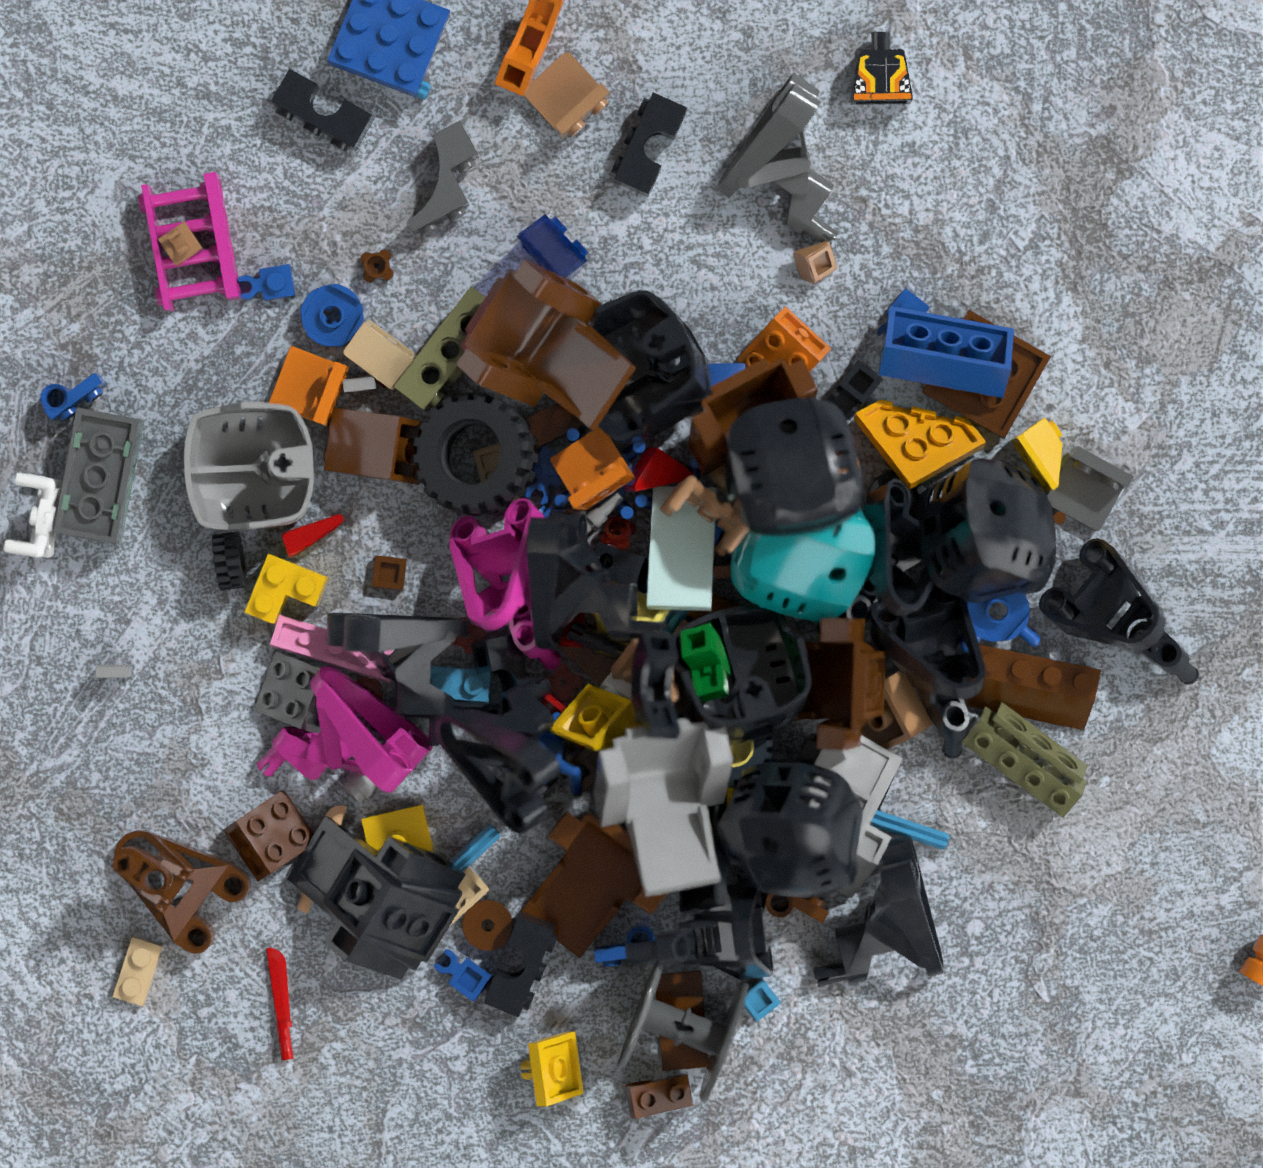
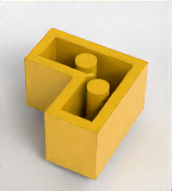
[244,554,330,624]

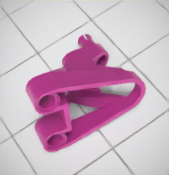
[449,498,561,670]
[257,666,433,793]

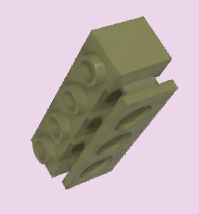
[393,286,485,411]
[962,702,1088,818]

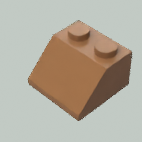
[861,670,933,749]

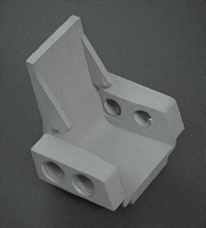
[593,718,733,897]
[759,735,903,898]

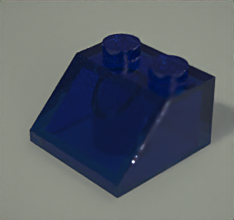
[516,214,589,280]

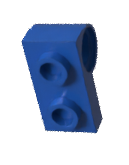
[40,373,107,422]
[594,924,656,967]

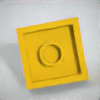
[361,804,435,853]
[520,1031,584,1107]

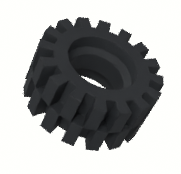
[212,531,247,591]

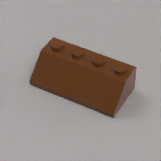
[964,644,1101,730]

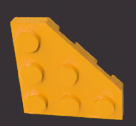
[854,399,986,490]

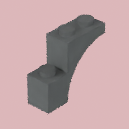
[407,120,479,237]

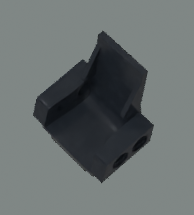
[287,816,466,980]

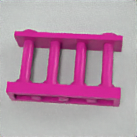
[138,172,241,312]

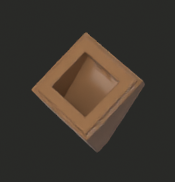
[793,241,838,284]

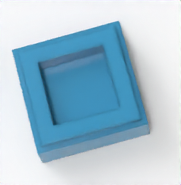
[744,977,781,1022]

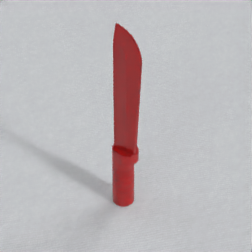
[266,948,294,1061]

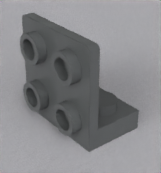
[1047,446,1134,532]
[255,652,331,733]

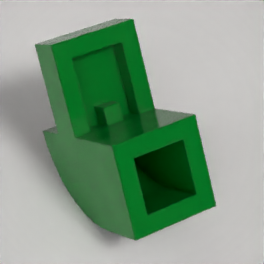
[680,623,730,703]

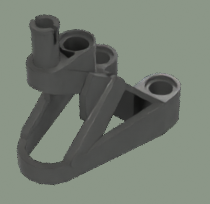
[716,73,839,245]

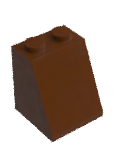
[323,408,422,485]

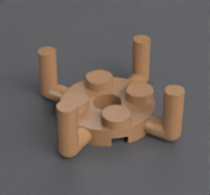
[659,476,748,557]

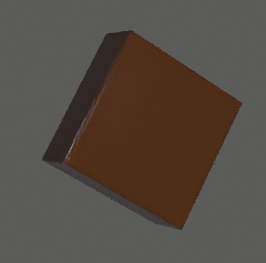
[372,555,408,590]

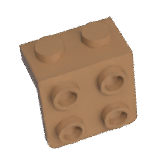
[524,52,610,139]

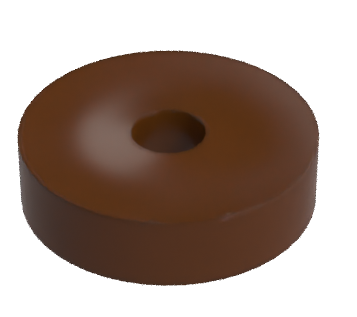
[462,899,513,951]

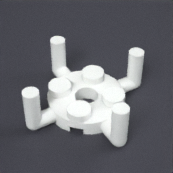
[4,473,63,558]

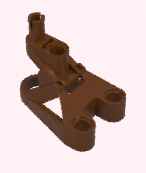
[112,830,252,954]

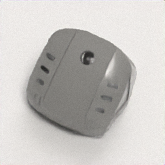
[184,402,314,531]

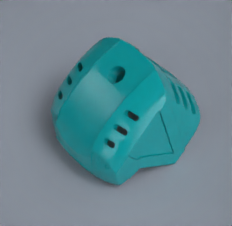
[730,508,874,622]

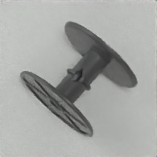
[617,960,748,1103]

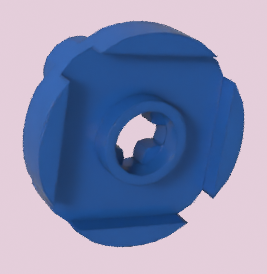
[301,284,364,347]

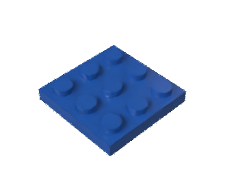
[327,0,450,98]

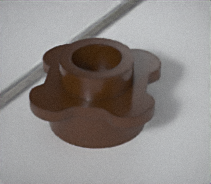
[360,249,394,283]

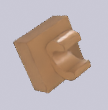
[158,222,203,266]

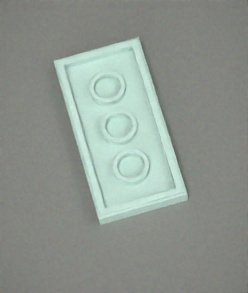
[647,486,717,611]

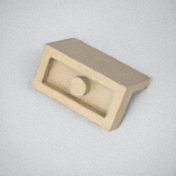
[343,320,417,390]

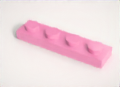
[270,615,394,684]

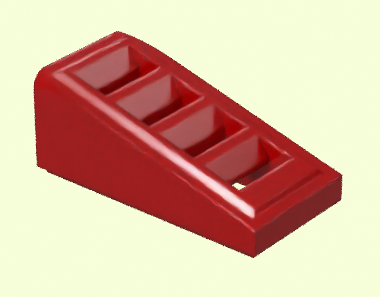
[281,514,346,558]

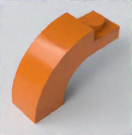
[494,0,565,96]

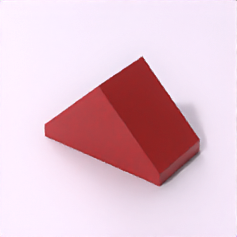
[624,448,693,491]

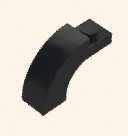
[631,631,681,740]

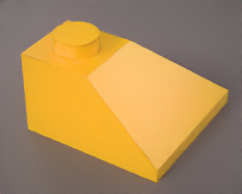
[1010,418,1063,492]
[550,684,643,750]

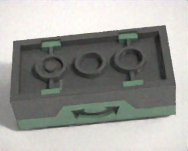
[53,407,144,544]

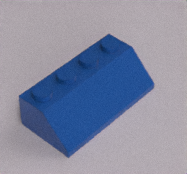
[878,306,1014,398]

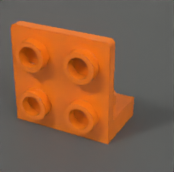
[737,306,832,373]
[269,346,350,427]
[550,427,635,511]

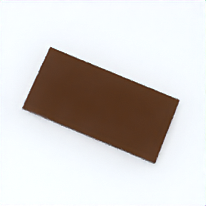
[656,970,709,1071]

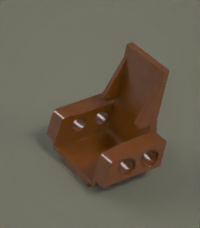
[456,259,636,430]
[688,358,818,476]
[765,617,886,751]
[521,812,669,958]

